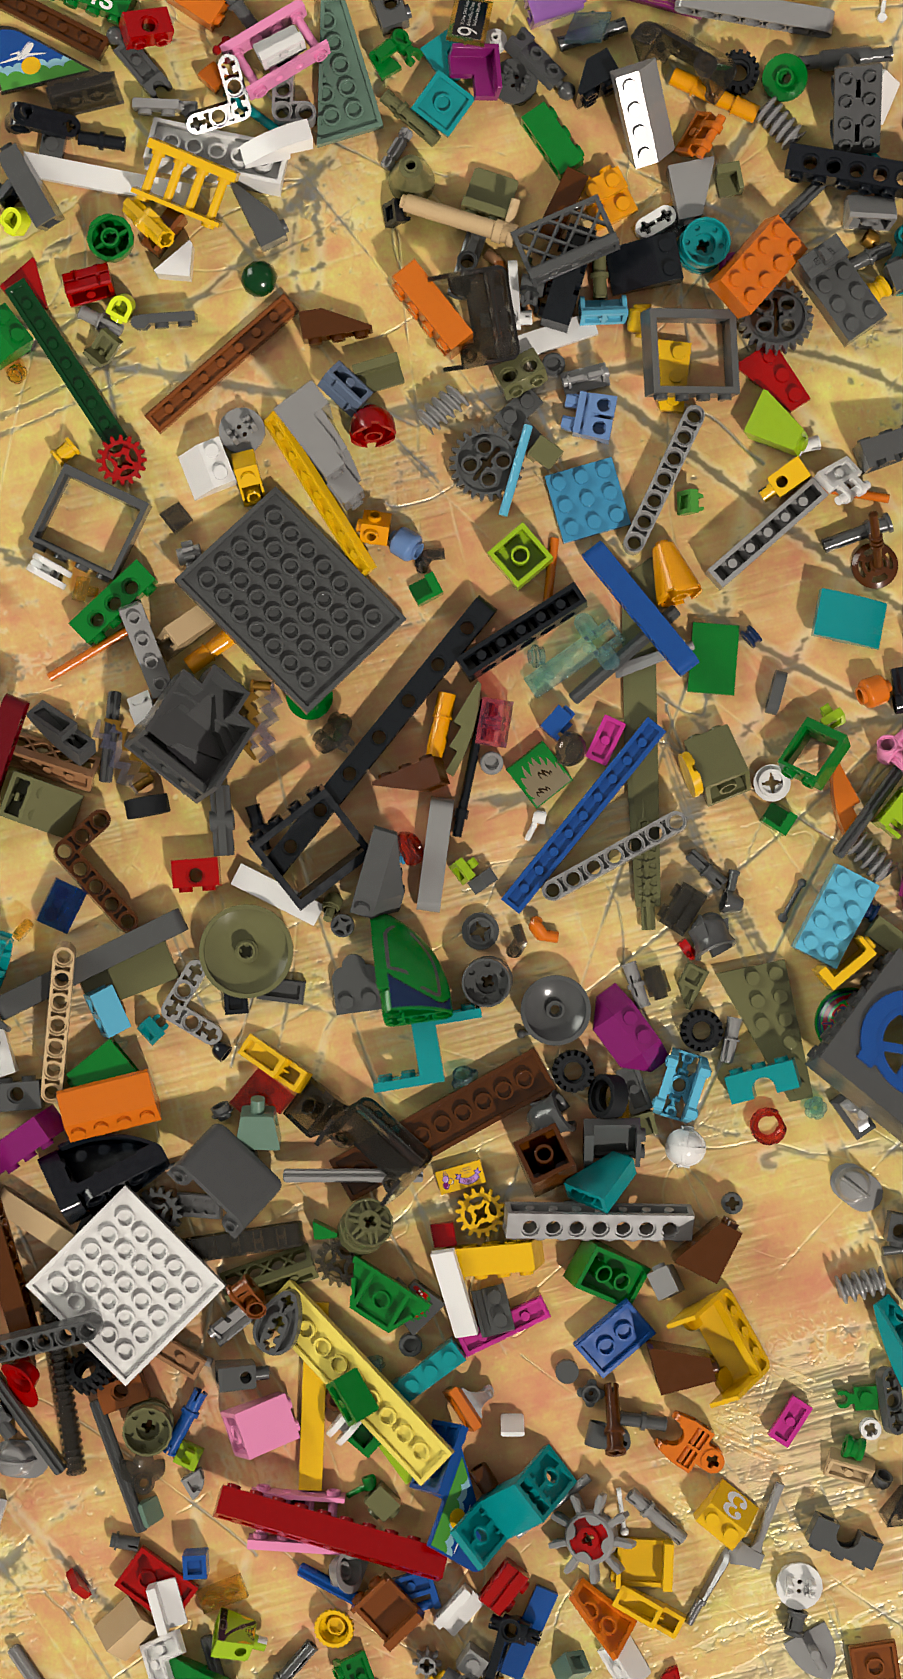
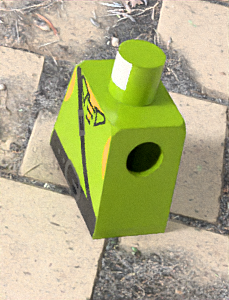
[210,1607,268,1661]

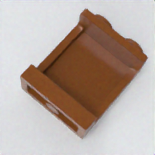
[350,1572,425,1652]

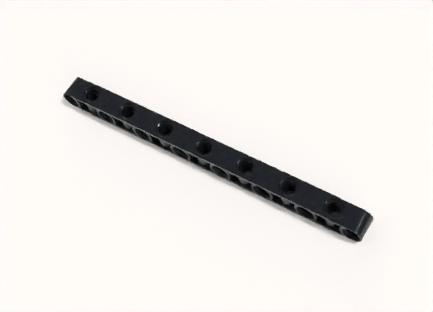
[261,595,497,876]

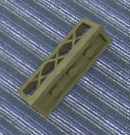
[219,1243,319,1308]

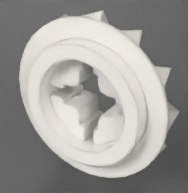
[753,764,791,802]

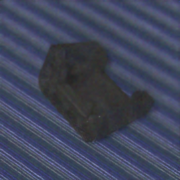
[631,21,737,105]

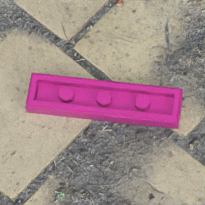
[458,1294,551,1357]

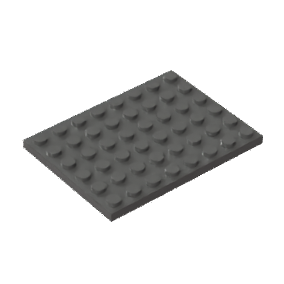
[174,486,406,715]

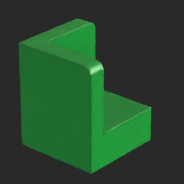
[409,571,443,607]
[759,803,798,836]
[348,1423,381,1458]

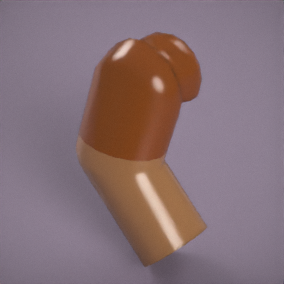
[483,248,508,283]

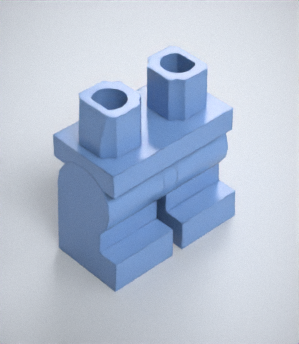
[561,391,617,445]

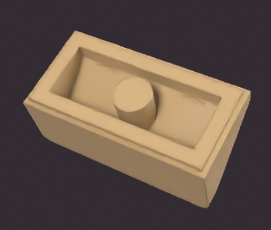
[823,1447,875,1487]

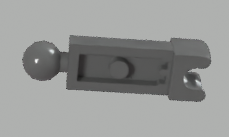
[106,26,172,98]
[504,27,576,101]

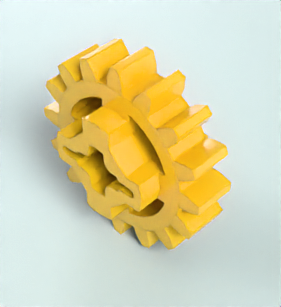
[455,1186,505,1238]

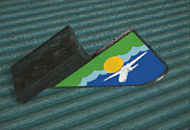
[0,26,124,116]

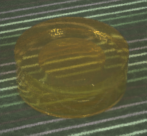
[12,919,34,941]

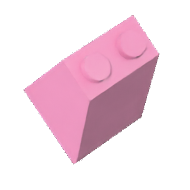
[220,1392,300,1460]

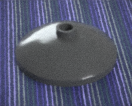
[520,975,591,1046]

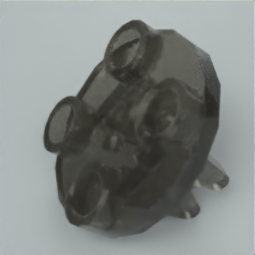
[312,712,355,754]

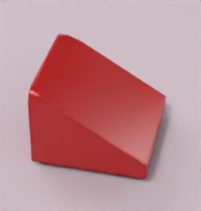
[430,1220,457,1248]

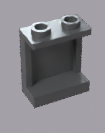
[582,1118,646,1168]

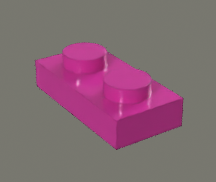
[585,714,626,766]
[767,1394,813,1448]

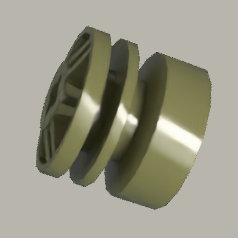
[337,1198,393,1255]
[122,1397,174,1457]

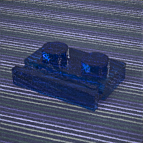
[36,877,87,934]

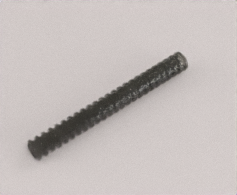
[38,1299,87,1476]

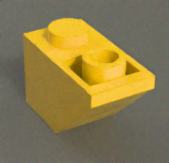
[231,449,266,507]

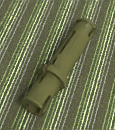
[379,89,441,147]

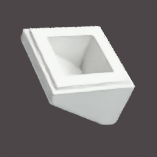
[500,1413,525,1437]

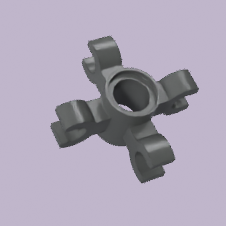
[520,257,546,314]

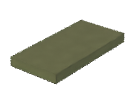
[81,941,180,1000]

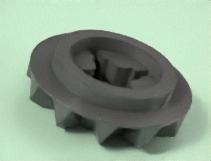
[462,912,499,950]

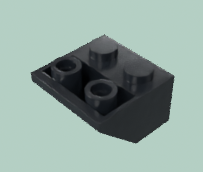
[575,48,619,109]

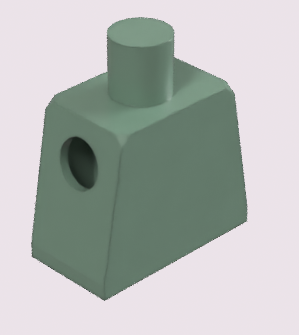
[237,1095,281,1150]

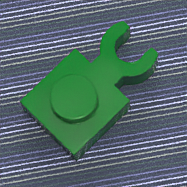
[836,1384,878,1411]

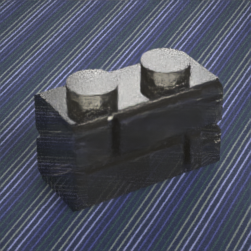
[657,882,708,936]

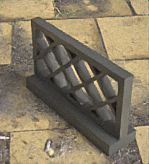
[510,194,620,287]

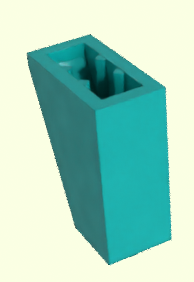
[564,1151,637,1214]

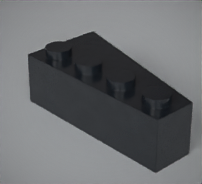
[538,223,597,333]

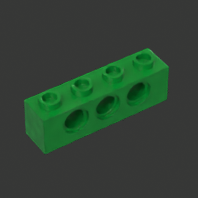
[68,559,158,646]

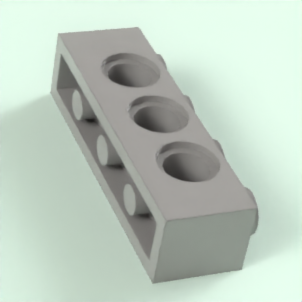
[119,600,171,699]

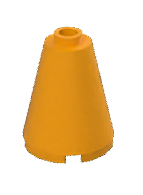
[652,539,702,607]

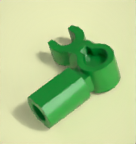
[369,29,423,67]

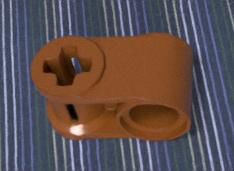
[226,1274,267,1319]

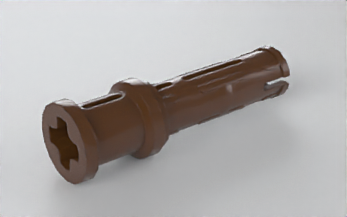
[604,1383,626,1457]

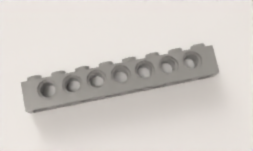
[503,1201,695,1242]

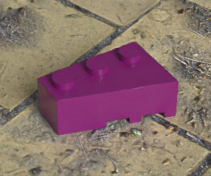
[0,1104,65,1174]

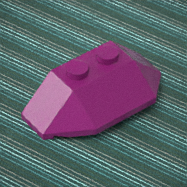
[592,983,668,1072]

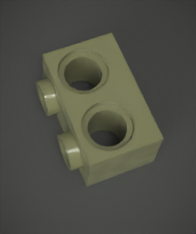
[492,347,548,401]

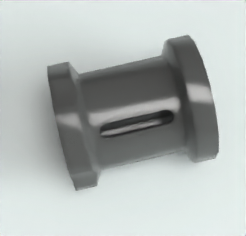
[783,1608,808,1638]

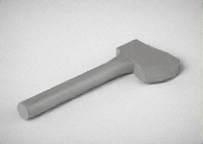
[729,1481,785,1570]

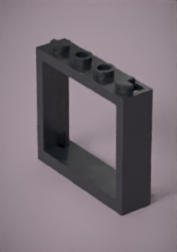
[247,784,368,911]

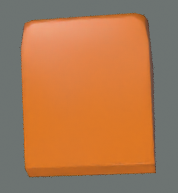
[197,61,228,94]

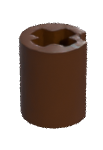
[469,1462,499,1494]

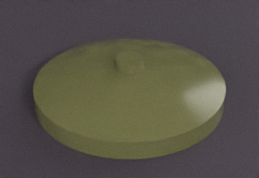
[199,904,294,998]

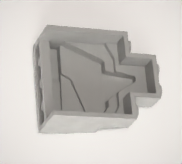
[273,380,365,511]

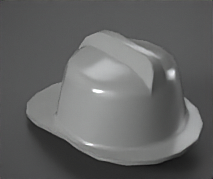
[830,1163,883,1212]
[0,1439,48,1478]
[328,1554,369,1594]

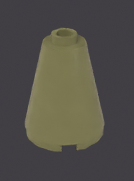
[388,154,435,199]

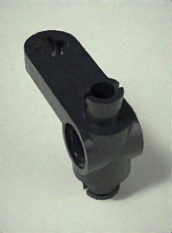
[5,102,81,140]
[485,1613,542,1679]

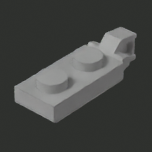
[132,97,198,118]

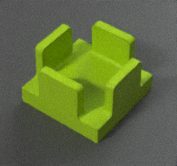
[871,786,903,840]

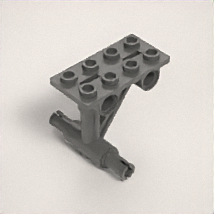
[798,45,893,154]

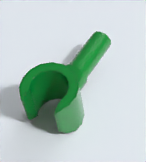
[346,1474,377,1498]

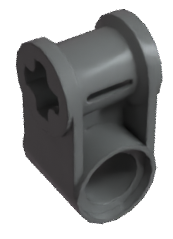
[584,1420,631,1451]

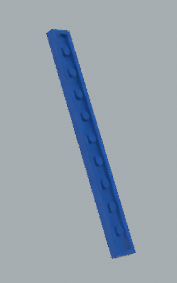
[501,717,666,914]

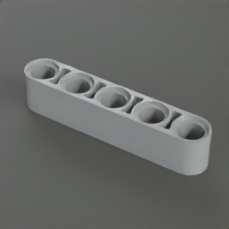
[416,796,454,913]

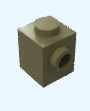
[364,1480,401,1522]

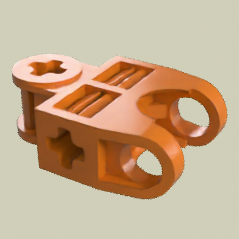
[653,1410,725,1474]

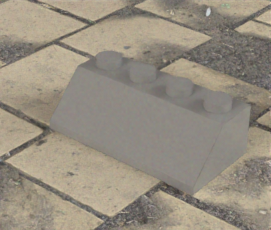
[610,57,675,169]

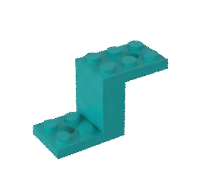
[373,1003,482,1093]
[450,1444,577,1571]

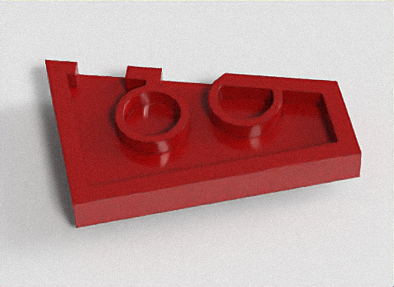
[738,347,811,413]

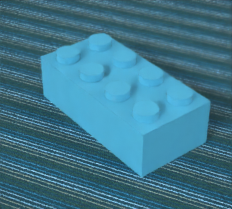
[791,864,880,969]

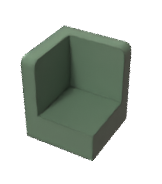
[551,1650,592,1679]

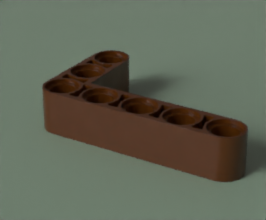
[53,809,139,932]

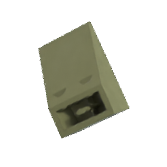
[0,771,84,838]

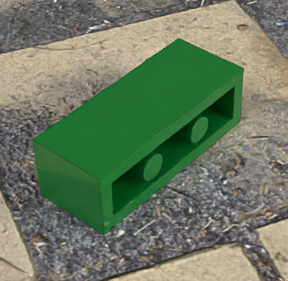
[520,102,585,181]

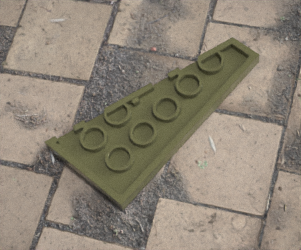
[715,959,813,1102]

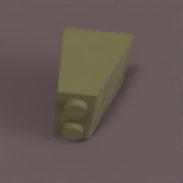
[684,724,751,807]

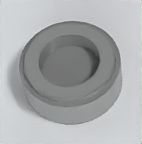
[480,751,503,775]

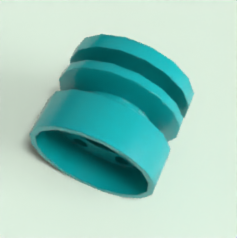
[677,217,731,274]

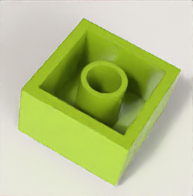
[487,522,553,591]

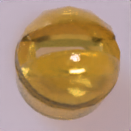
[6,363,27,384]

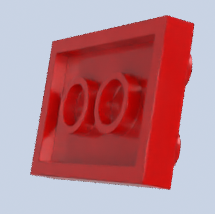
[114,1545,199,1613]

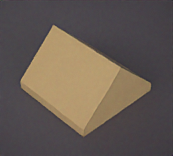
[94,1595,157,1661]

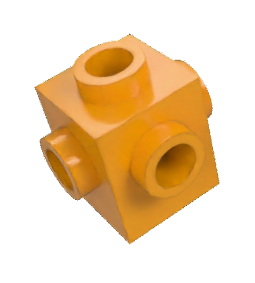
[356,509,392,546]

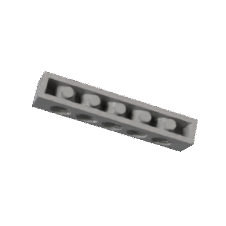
[704,477,829,591]

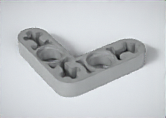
[161,959,223,1045]

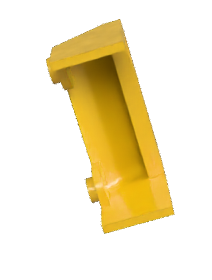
[666,1288,770,1408]

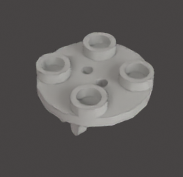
[219,408,266,453]

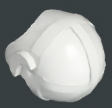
[665,1125,706,1168]

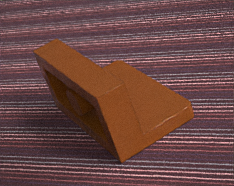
[140,207,188,259]

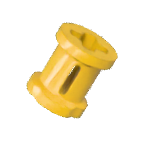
[50,437,81,467]

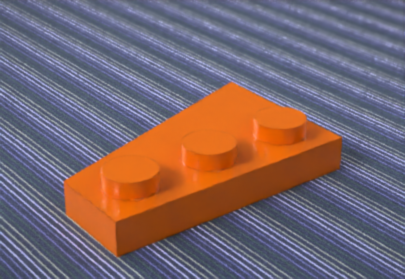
[569,1577,637,1661]

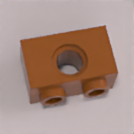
[96,1370,151,1415]

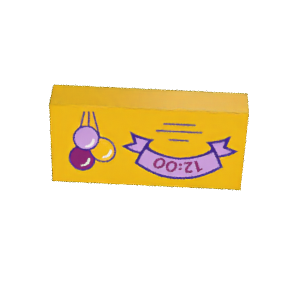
[435,1159,486,1195]

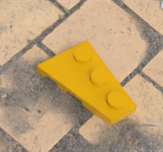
[657,339,692,414]

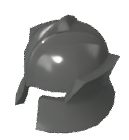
[688,912,737,961]
[527,1090,577,1133]

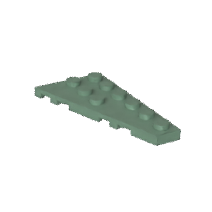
[317,0,384,148]

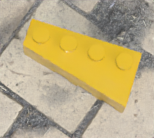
[443,1239,545,1280]

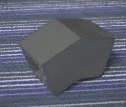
[468,867,498,895]

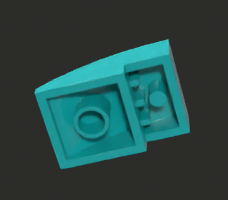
[811,588,887,650]

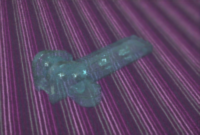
[524,613,626,698]

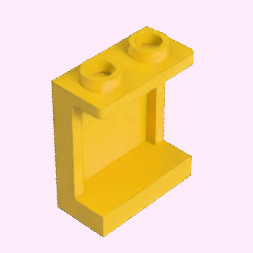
[811,935,877,990]
[610,1536,674,1592]

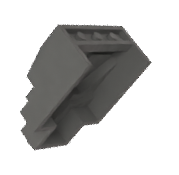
[123,664,256,804]

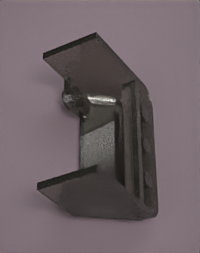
[427,265,520,372]
[314,1097,432,1207]

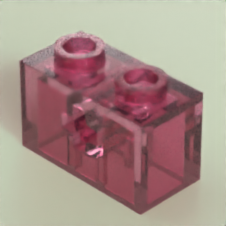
[475,697,514,748]

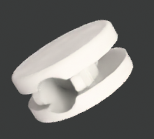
[26,552,73,590]
[326,1412,361,1446]

